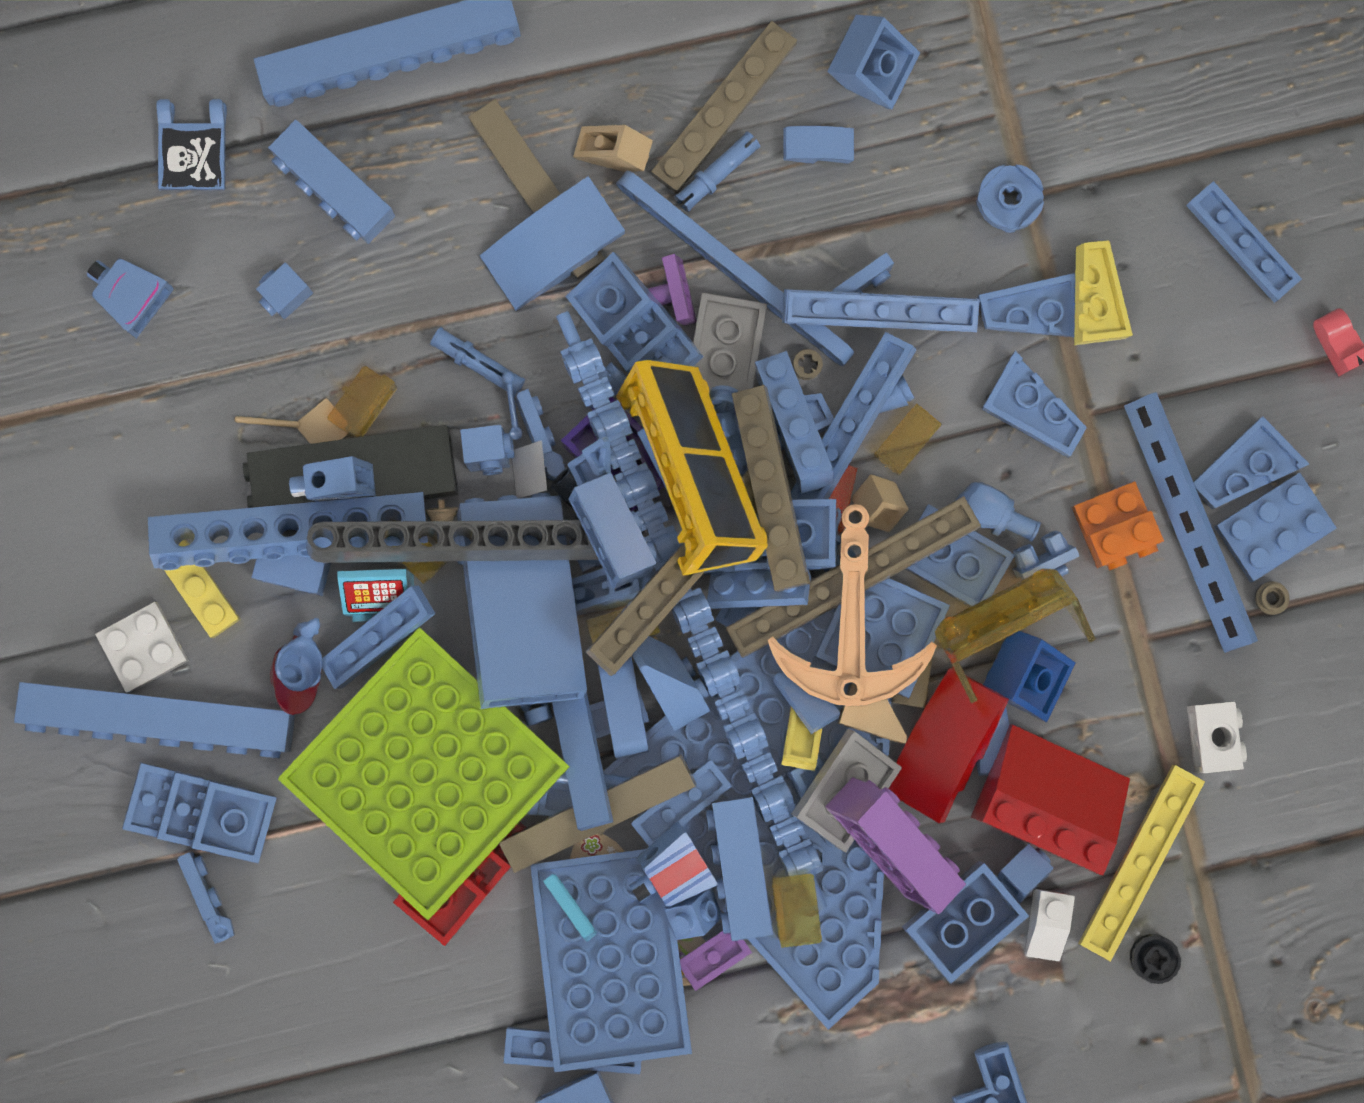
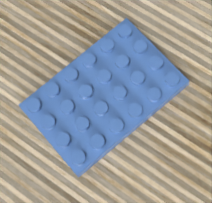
[530,849,692,1073]

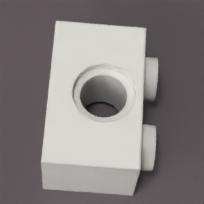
[1187,702,1247,773]

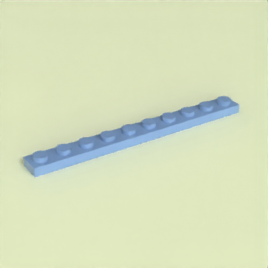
[715,332,916,627]

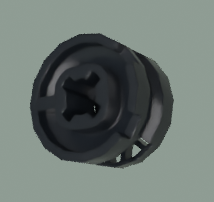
[1130,934,1181,984]

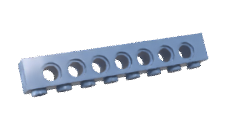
[148,492,428,570]

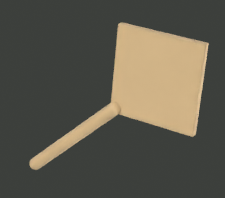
[234,398,353,444]

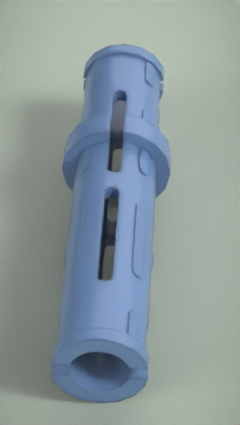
[674,131,760,212]
[430,327,525,397]

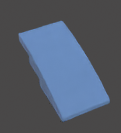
[480,176,625,311]
[565,252,704,386]
[704,499,837,575]
[122,762,277,864]

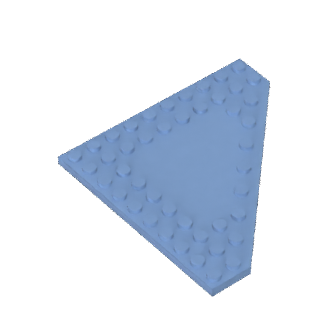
[603,549,892,1030]

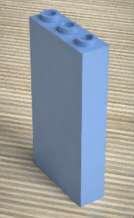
[457,493,587,709]

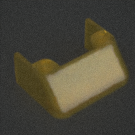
[935,569,1096,703]

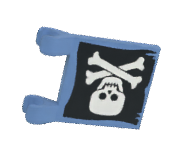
[157,99,227,190]

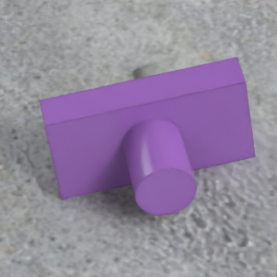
[648,254,697,326]

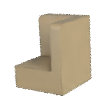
[852,474,909,532]

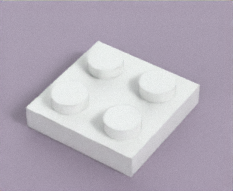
[95,602,189,693]

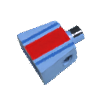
[629,822,718,906]

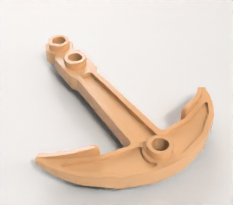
[768,504,937,706]

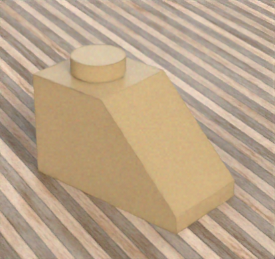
[573,125,653,172]
[837,684,907,744]

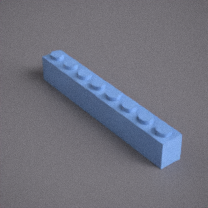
[254,0,521,107]
[14,682,295,758]

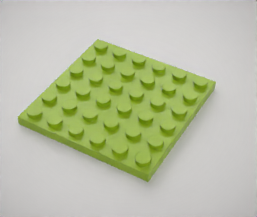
[278,627,570,920]

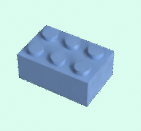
[902,861,1029,983]

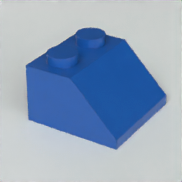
[983,628,1076,722]

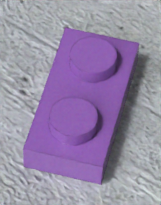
[680,930,752,991]

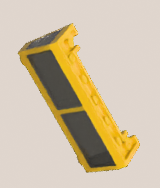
[616,360,768,576]

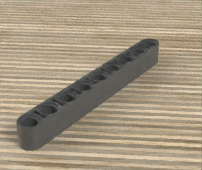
[306,520,598,563]

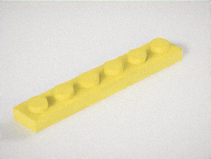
[1078,765,1205,962]

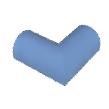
[952,1042,1027,1103]

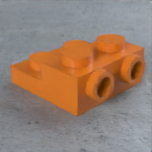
[1071,481,1164,571]

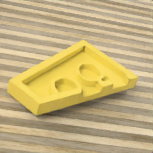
[1074,240,1133,345]

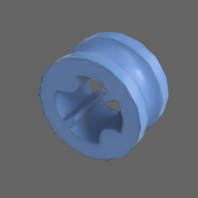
[710,385,739,414]

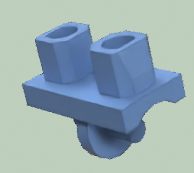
[1012,530,1079,590]

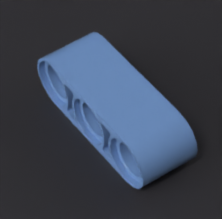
[598,656,649,758]

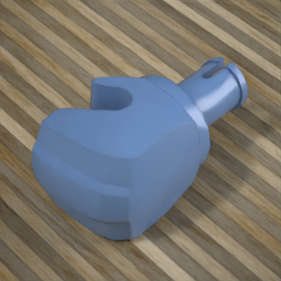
[955,482,1041,542]

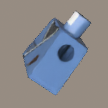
[289,456,376,502]

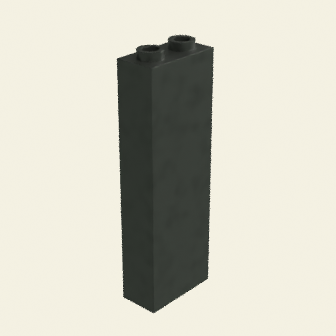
[243,425,459,508]

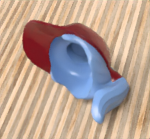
[270,618,323,715]

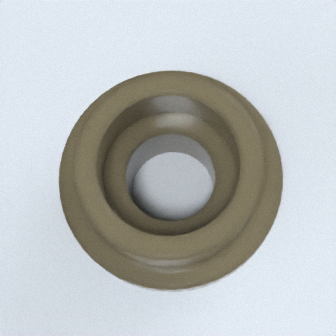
[1255,582,1290,615]

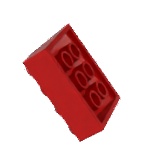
[971,724,1130,876]

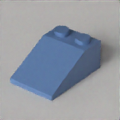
[631,636,710,731]

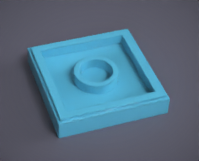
[543,874,597,942]

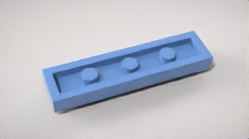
[1186,181,1302,303]
[322,586,435,689]
[504,1027,641,1074]

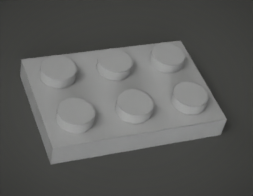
[685,293,767,396]
[791,729,902,853]

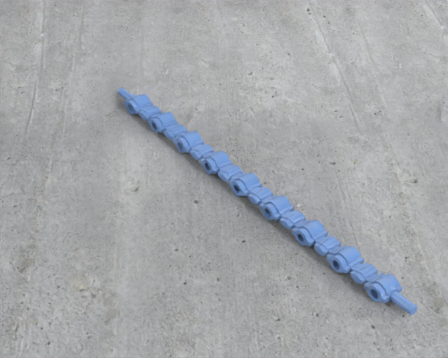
[556,311,827,912]

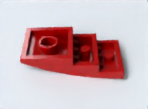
[888,668,1009,824]
[393,822,527,946]

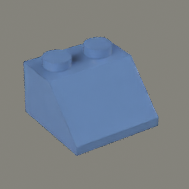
[827,15,920,109]

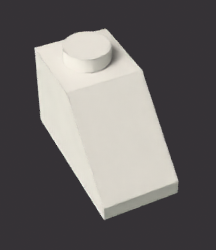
[1025,888,1075,961]

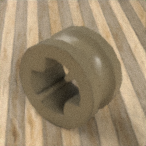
[792,349,823,380]

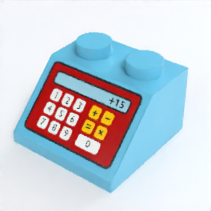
[337,569,414,623]

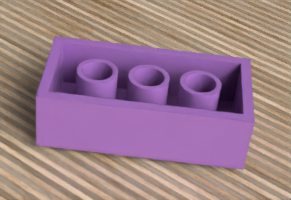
[825,777,966,915]

